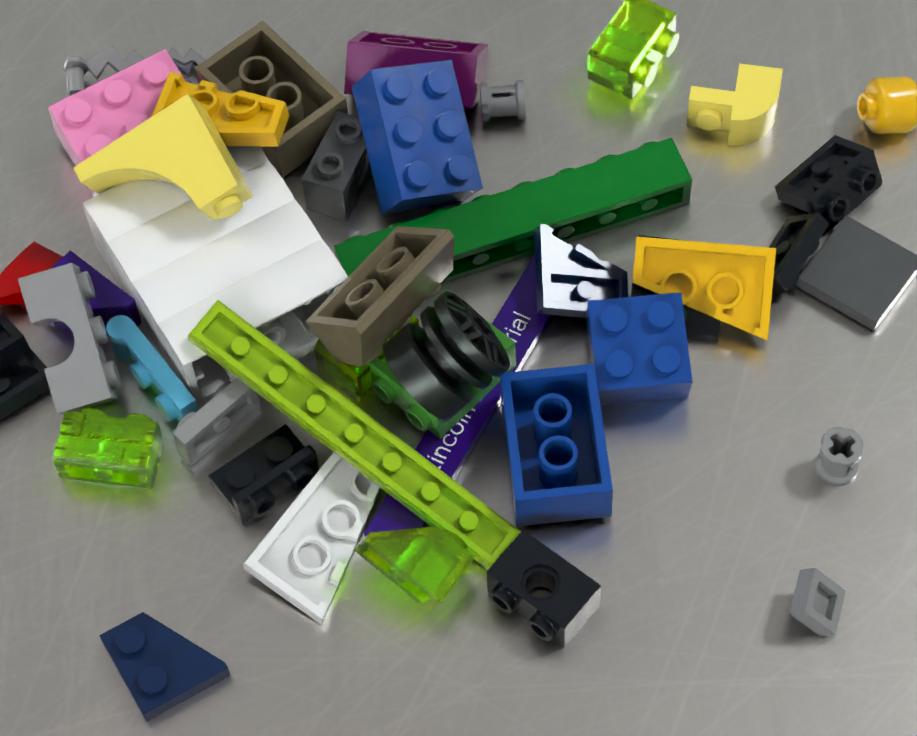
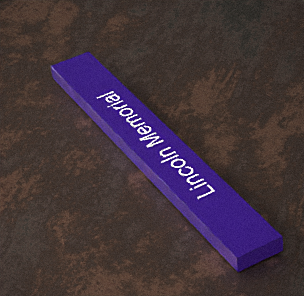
[364,254,553,560]

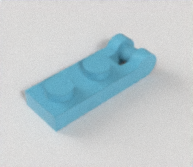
[106,315,198,422]

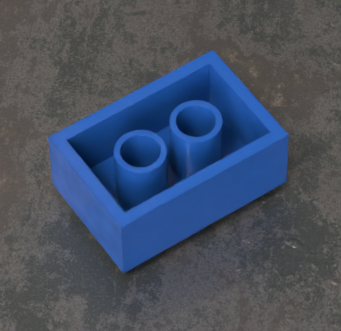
[351,60,483,214]
[500,364,613,526]

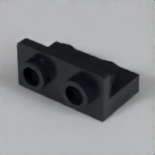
[774,135,883,234]
[208,424,319,524]

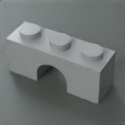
[18,263,121,415]

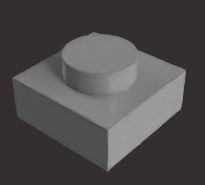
[789,568,846,636]

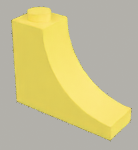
[73,94,253,220]

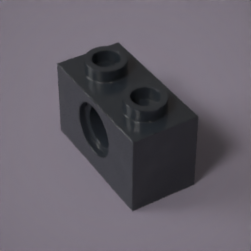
[486,530,601,648]

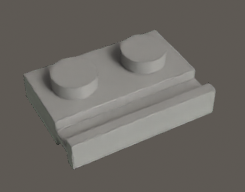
[172,378,263,476]

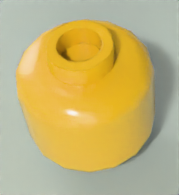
[857,76,917,134]

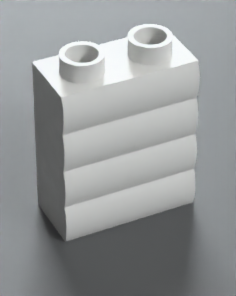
[82,146,348,406]

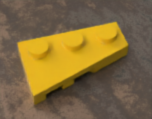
[151,71,289,147]
[632,237,776,341]

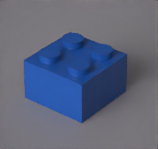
[585,292,693,406]

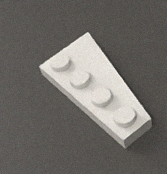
[244,452,381,625]

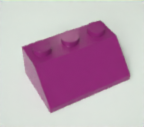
[344,31,488,113]

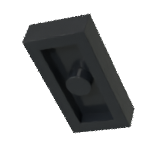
[769,212,829,294]

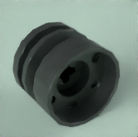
[383,291,511,420]

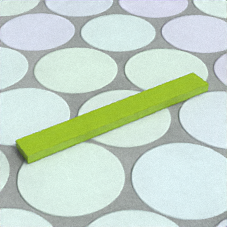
[188,300,521,570]

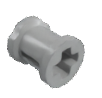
[480,80,526,122]
[816,427,863,486]

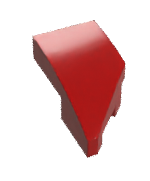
[0,242,63,311]

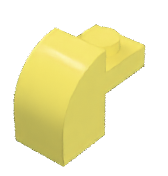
[686,63,783,146]

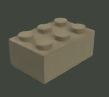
[195,21,348,177]

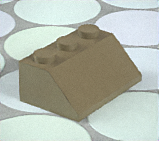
[306,226,454,366]

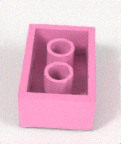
[49,49,185,197]

